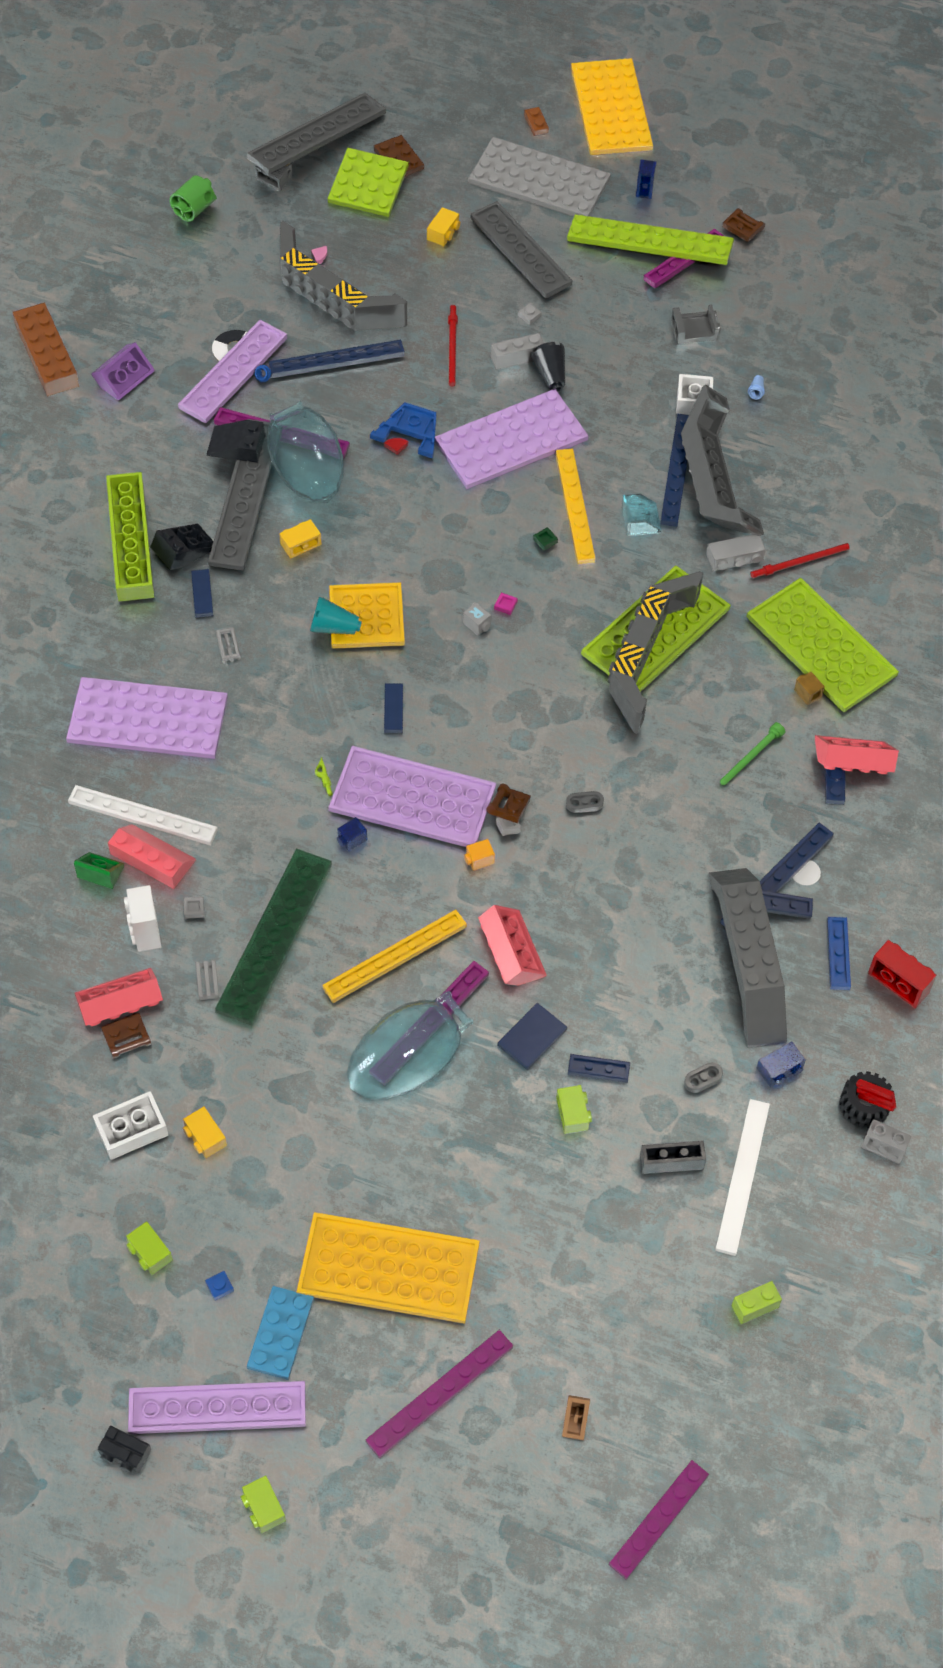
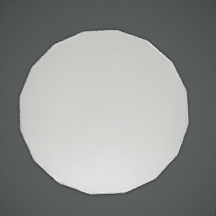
[793,860,821,886]

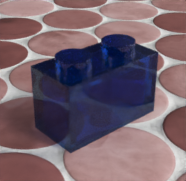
[636,159,657,199]
[756,1041,806,1087]

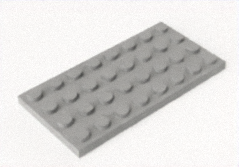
[468,137,611,216]

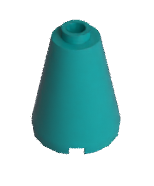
[310,597,362,635]

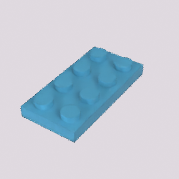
[247,1286,314,1380]

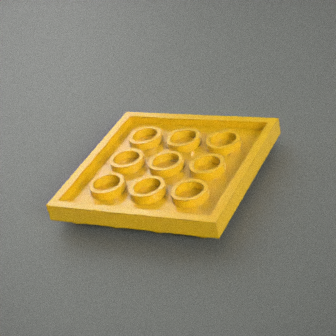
[329,582,405,649]

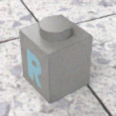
[463,602,491,636]

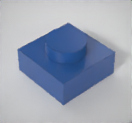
[205,1271,234,1301]

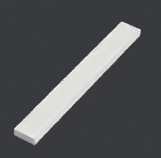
[68,785,218,846]
[715,1099,770,1256]

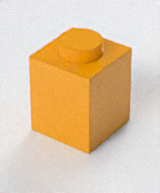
[464,839,495,871]

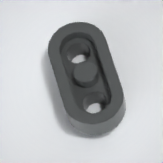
[566,791,604,813]
[684,1062,723,1093]

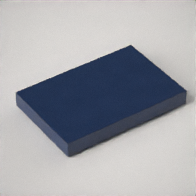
[497,1003,567,1070]

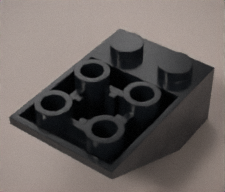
[150,523,214,570]

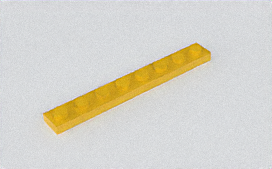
[556,448,595,565]
[322,909,467,1003]

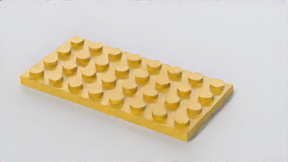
[571,58,653,155]
[296,1212,480,1324]

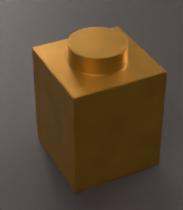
[794,672,825,705]

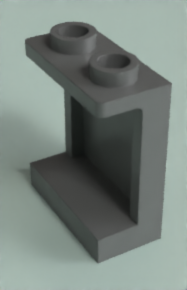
[671,305,720,344]

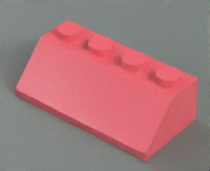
[815,735,899,774]
[108,824,196,889]
[478,905,547,986]
[75,968,163,1026]

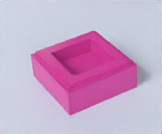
[494,592,518,615]

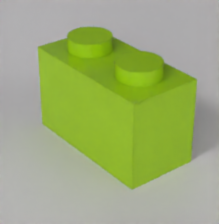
[556,1085,592,1134]
[126,1221,173,1275]
[731,1281,782,1324]
[240,1475,286,1533]

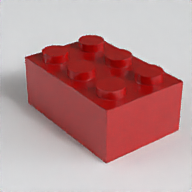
[868,940,937,1009]

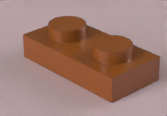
[524,107,549,136]

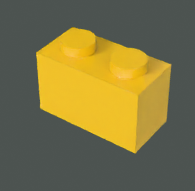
[427,207,461,246]
[279,519,322,559]
[182,1106,227,1158]

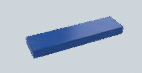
[827,917,851,990]

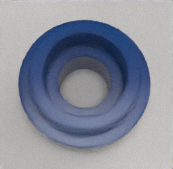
[255,365,271,382]

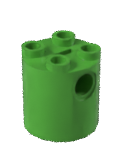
[169,175,217,222]

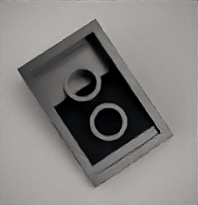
[207,420,265,463]

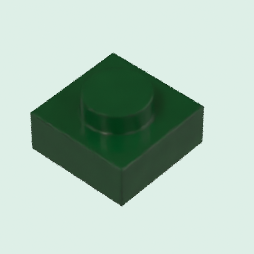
[533,527,558,551]

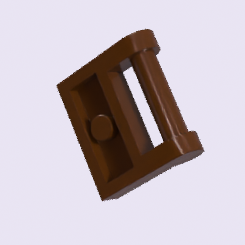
[722,208,765,242]
[486,783,531,824]
[101,1013,152,1059]

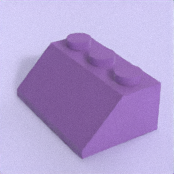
[91,342,155,400]

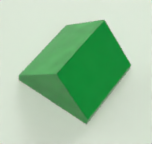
[74,852,125,889]

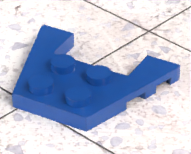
[370,402,437,458]

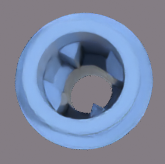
[748,375,765,400]

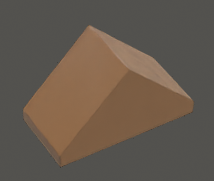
[562,1395,590,1440]

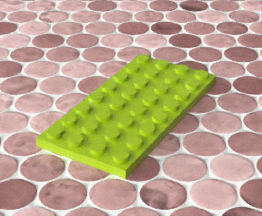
[581,565,731,692]
[746,578,899,712]

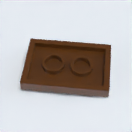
[374,135,424,176]

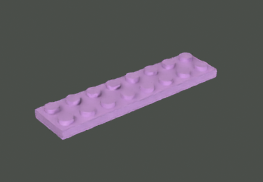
[178,320,287,423]
[128,1381,306,1434]

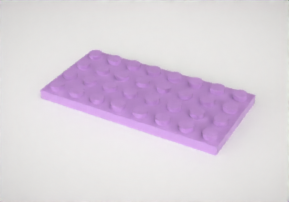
[435,389,588,489]
[66,677,228,759]
[329,746,496,847]

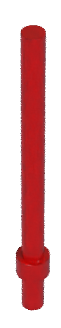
[448,305,458,387]
[750,543,850,578]

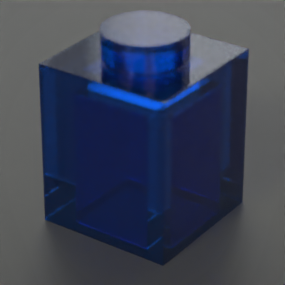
[337,817,368,851]

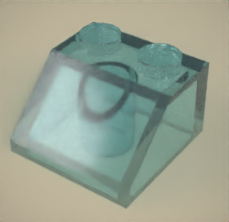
[621,493,662,536]

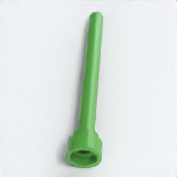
[720,722,786,785]

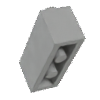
[491,333,544,370]
[706,535,766,571]

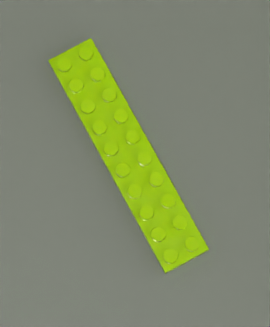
[567,214,734,265]

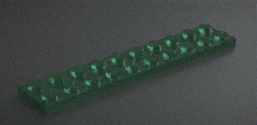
[215,848,332,1026]

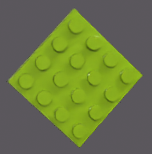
[327,148,409,217]

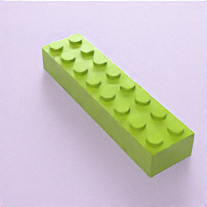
[106,472,155,602]

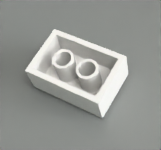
[124,885,162,952]
[93,1091,168,1160]

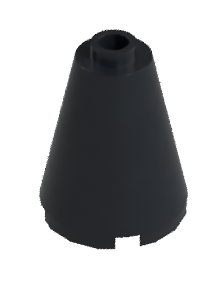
[531,342,565,392]

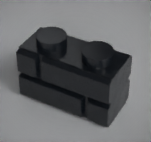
[97,1426,151,1473]

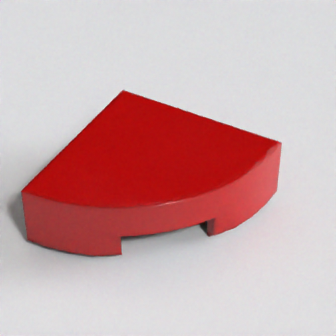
[384,438,408,455]

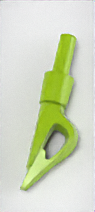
[315,757,333,796]

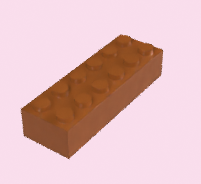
[13,302,80,397]

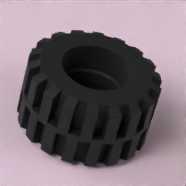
[839,1071,894,1128]

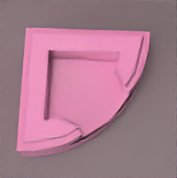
[311,246,327,264]

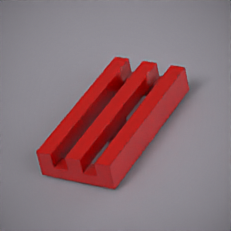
[856,1079,897,1112]

